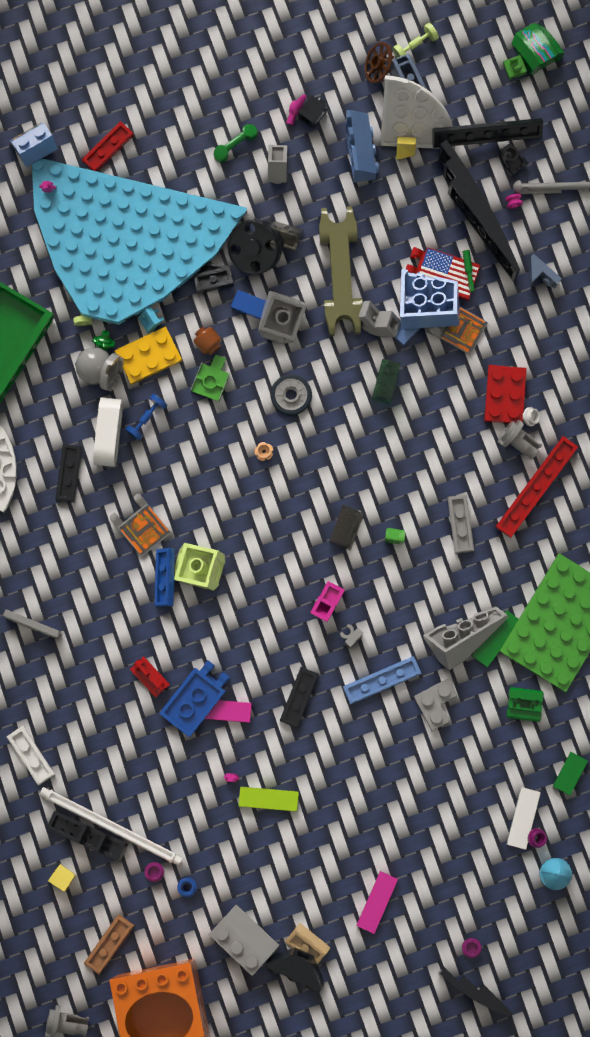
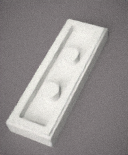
[7,726,55,785]
[507,787,541,850]

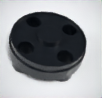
[227,218,284,274]

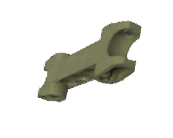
[319,206,362,336]

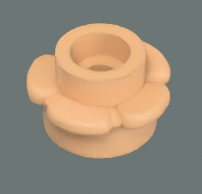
[254,442,273,461]

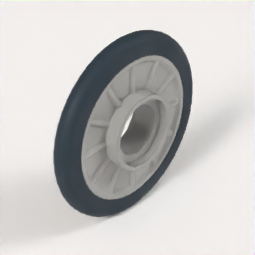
[270,374,312,415]

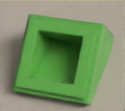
[385,528,405,545]

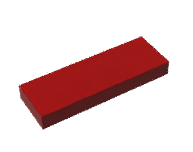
[81,121,134,172]

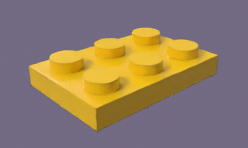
[115,326,182,385]

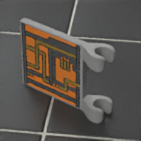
[426,307,488,355]
[110,493,171,557]

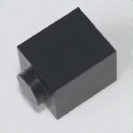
[298,95,327,129]

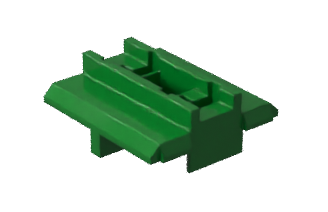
[506,687,544,722]

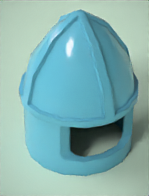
[539,858,572,890]

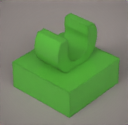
[503,55,527,80]

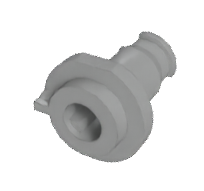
[497,420,542,460]
[45,1005,89,1037]

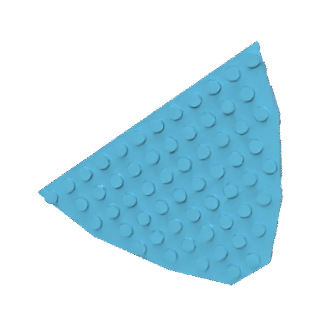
[32,158,247,325]

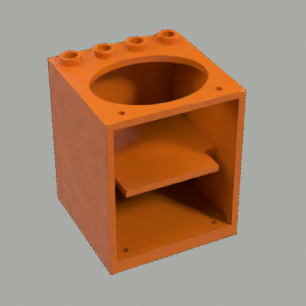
[109,959,210,1037]

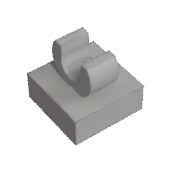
[340,624,363,649]

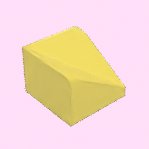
[396,137,416,159]
[48,864,76,892]

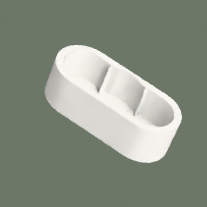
[93,397,123,467]

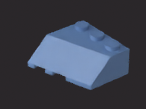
[345,110,379,183]
[400,269,460,329]

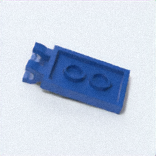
[159,660,230,738]

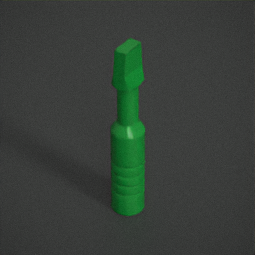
[462,250,474,293]

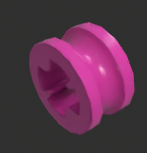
[505,194,523,209]

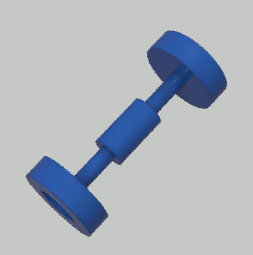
[125,394,168,441]

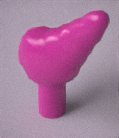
[286,94,306,125]

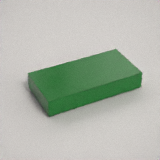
[552,752,588,796]

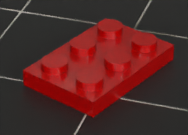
[484,365,527,424]

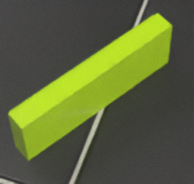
[239,787,299,812]

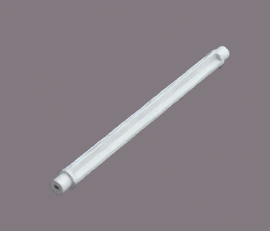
[39,787,183,866]

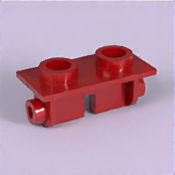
[130,656,170,698]

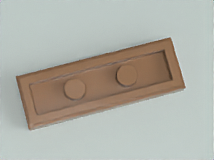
[84,914,135,975]

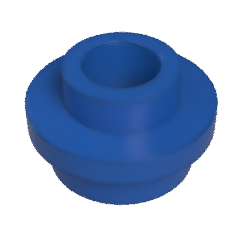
[177,877,197,897]

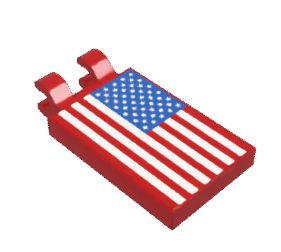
[405,247,480,301]

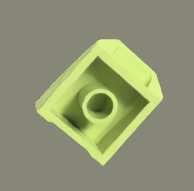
[174,543,225,591]

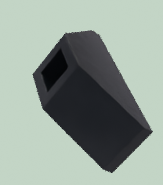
[266,947,324,992]

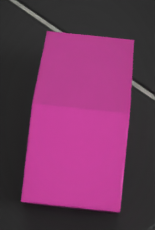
[310,581,345,622]

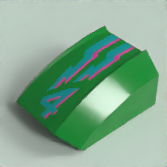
[511,23,564,76]

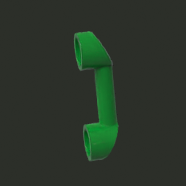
[214,124,258,163]

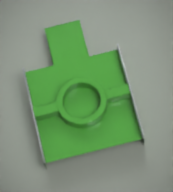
[191,354,230,402]

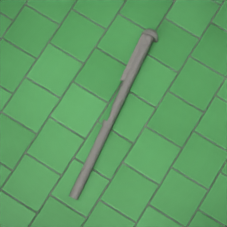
[513,180,590,194]

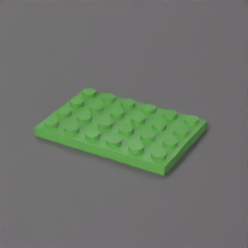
[499,553,590,692]

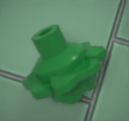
[92,331,115,351]

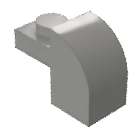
[359,301,401,337]

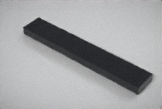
[432,118,543,148]

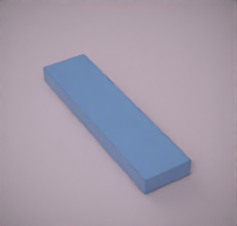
[343,656,422,705]

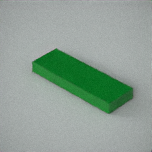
[472,610,518,668]

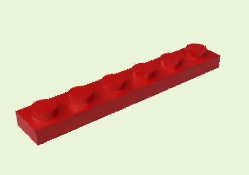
[495,436,578,539]

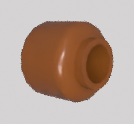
[194,327,222,355]

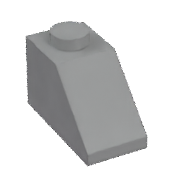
[268,145,287,184]

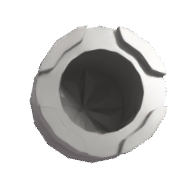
[75,347,124,391]

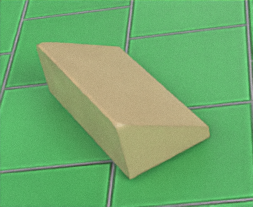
[285,923,330,965]

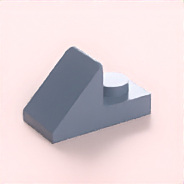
[529,254,562,289]

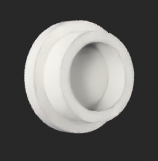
[523,407,540,426]

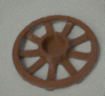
[365,42,394,84]

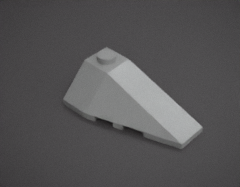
[423,607,508,670]

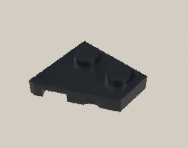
[193,262,234,294]

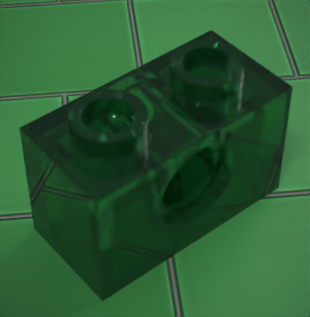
[372,359,401,404]

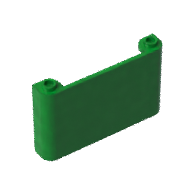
[0,282,54,404]

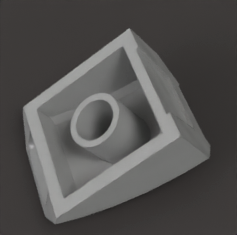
[258,291,307,344]

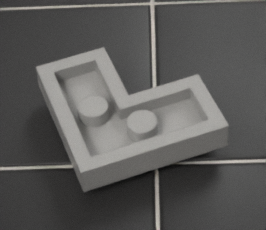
[414,679,457,731]

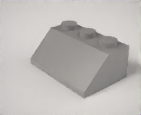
[208,905,279,976]

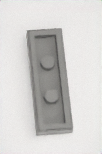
[447,495,474,554]
[3,609,61,639]

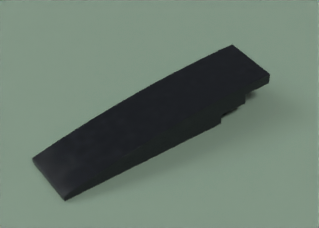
[438,140,520,282]

